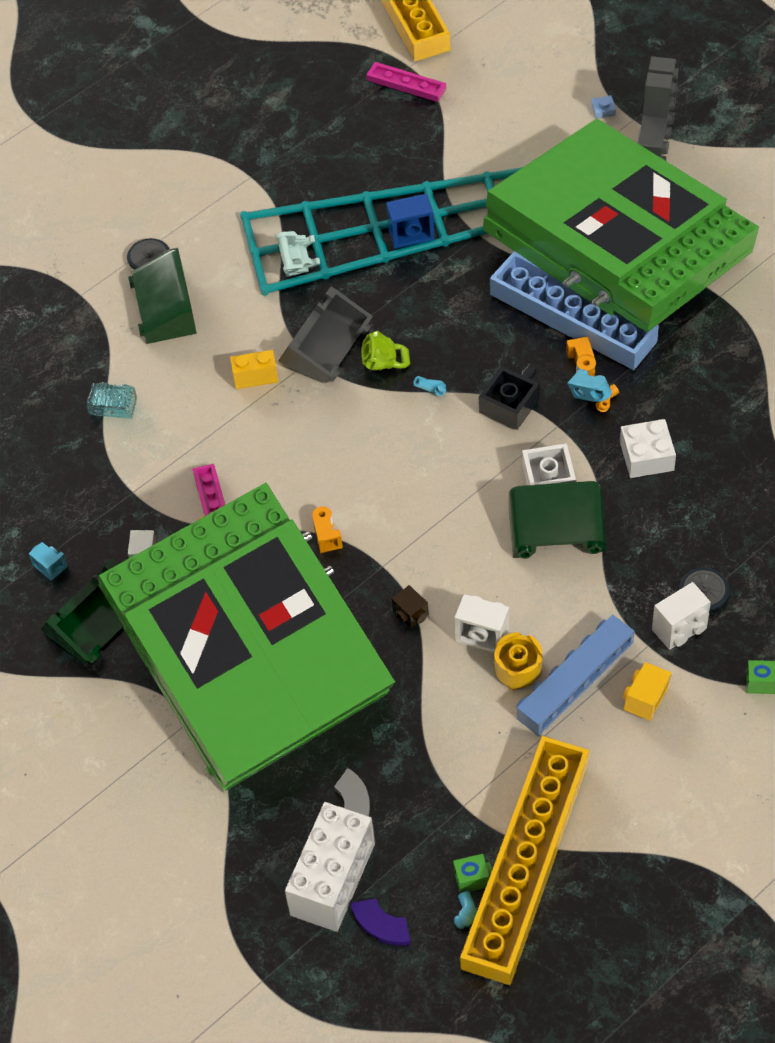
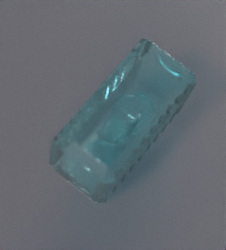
[86,383,137,419]

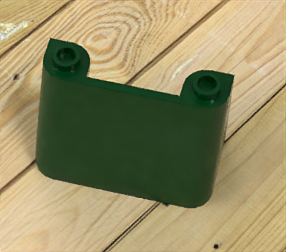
[128,248,197,344]
[509,481,606,559]
[41,559,123,664]

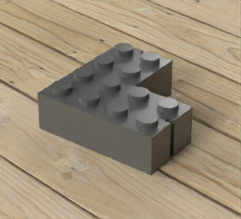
[638,56,679,161]

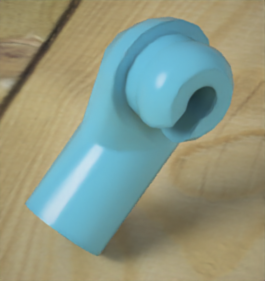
[414,376,446,396]
[454,891,477,929]

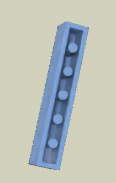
[516,614,635,737]

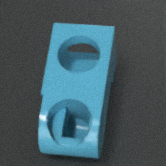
[567,369,612,402]

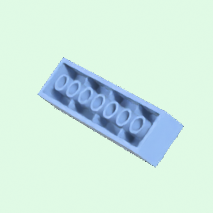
[490,251,659,370]

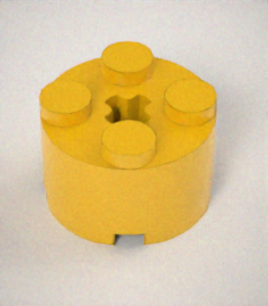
[494,632,542,690]

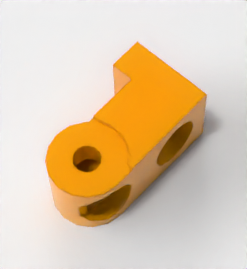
[566,337,596,376]
[312,506,343,553]

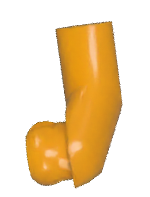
[595,384,619,412]

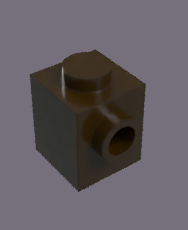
[392,585,429,628]

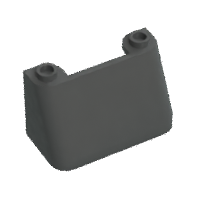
[278,286,373,383]

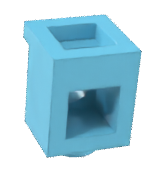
[29,542,68,581]

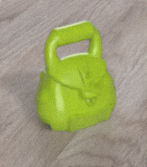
[361,331,410,370]

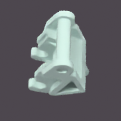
[275,231,321,277]

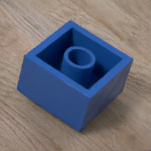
[386,194,435,249]

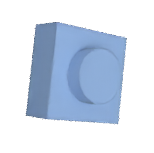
[592,96,616,118]

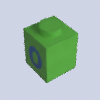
[746,660,775,694]
[453,854,492,894]

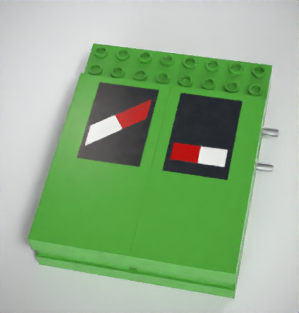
[482,118,759,332]
[99,482,395,793]

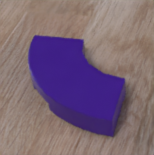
[351,899,411,945]

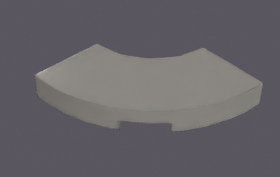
[334,768,370,817]

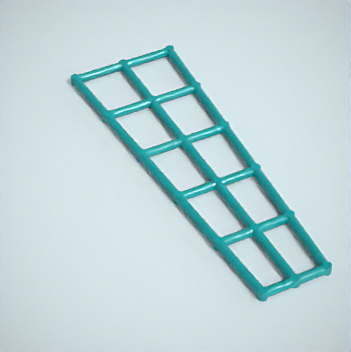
[240,167,523,296]

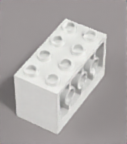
[285,802,375,932]

